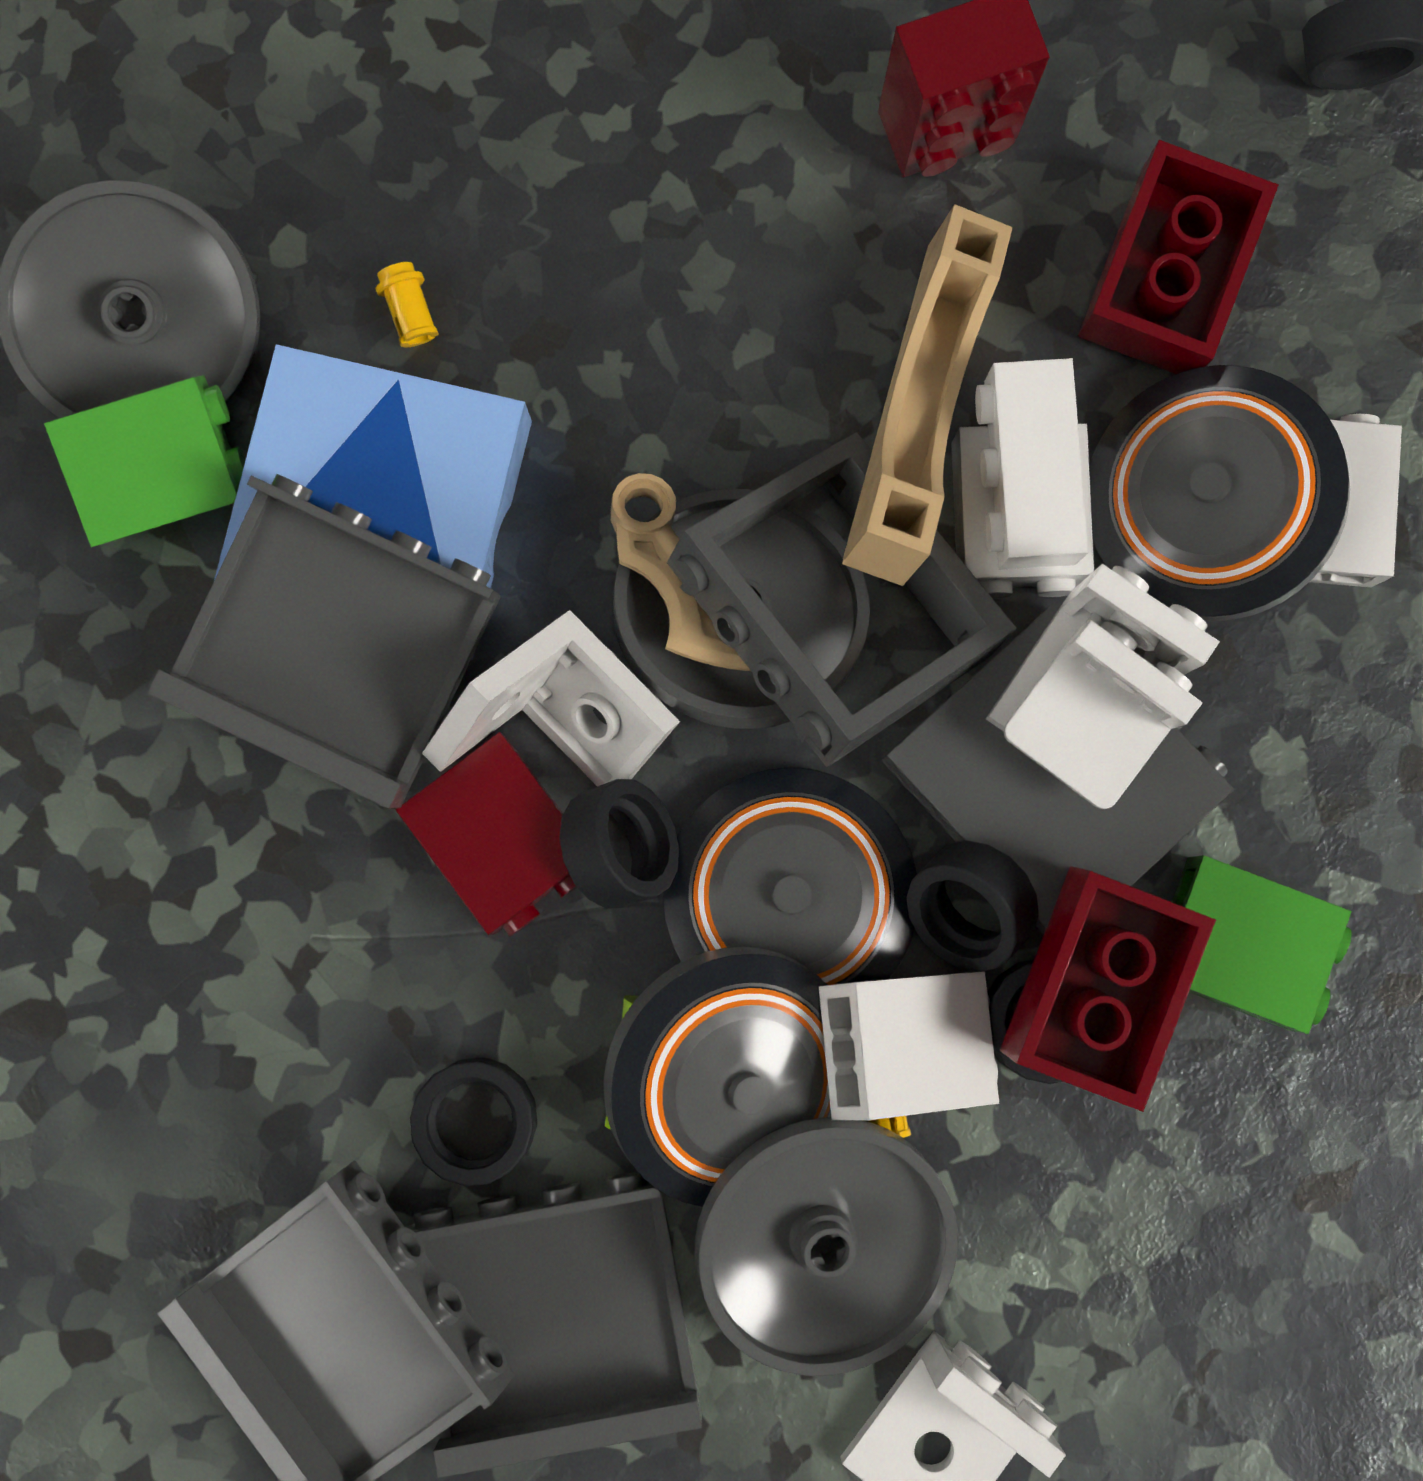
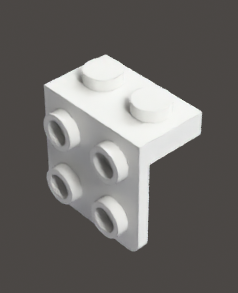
[1004,620,1203,809]

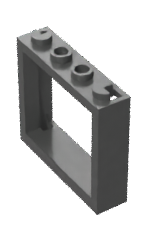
[667,432,1017,768]

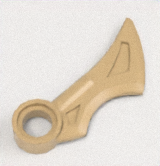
[610,473,751,671]

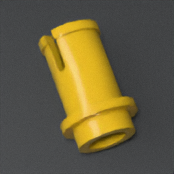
[376,262,439,348]

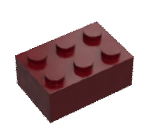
[878,0,1050,178]
[1078,140,1279,374]
[1000,866,1216,1112]

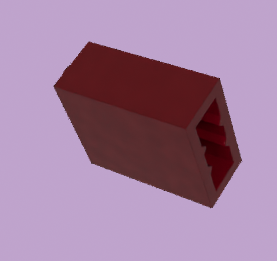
[396,732,577,937]

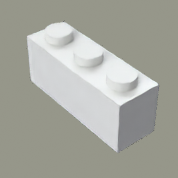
[975,358,1088,570]

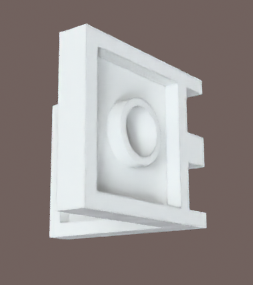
[986,564,1220,731]
[422,610,680,787]
[840,1331,1066,1481]

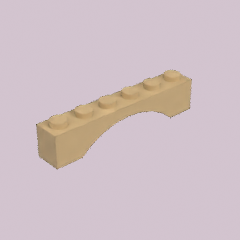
[842,204,1013,586]

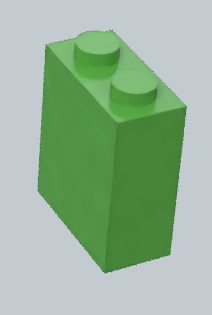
[44,375,246,547]
[1172,855,1352,1034]

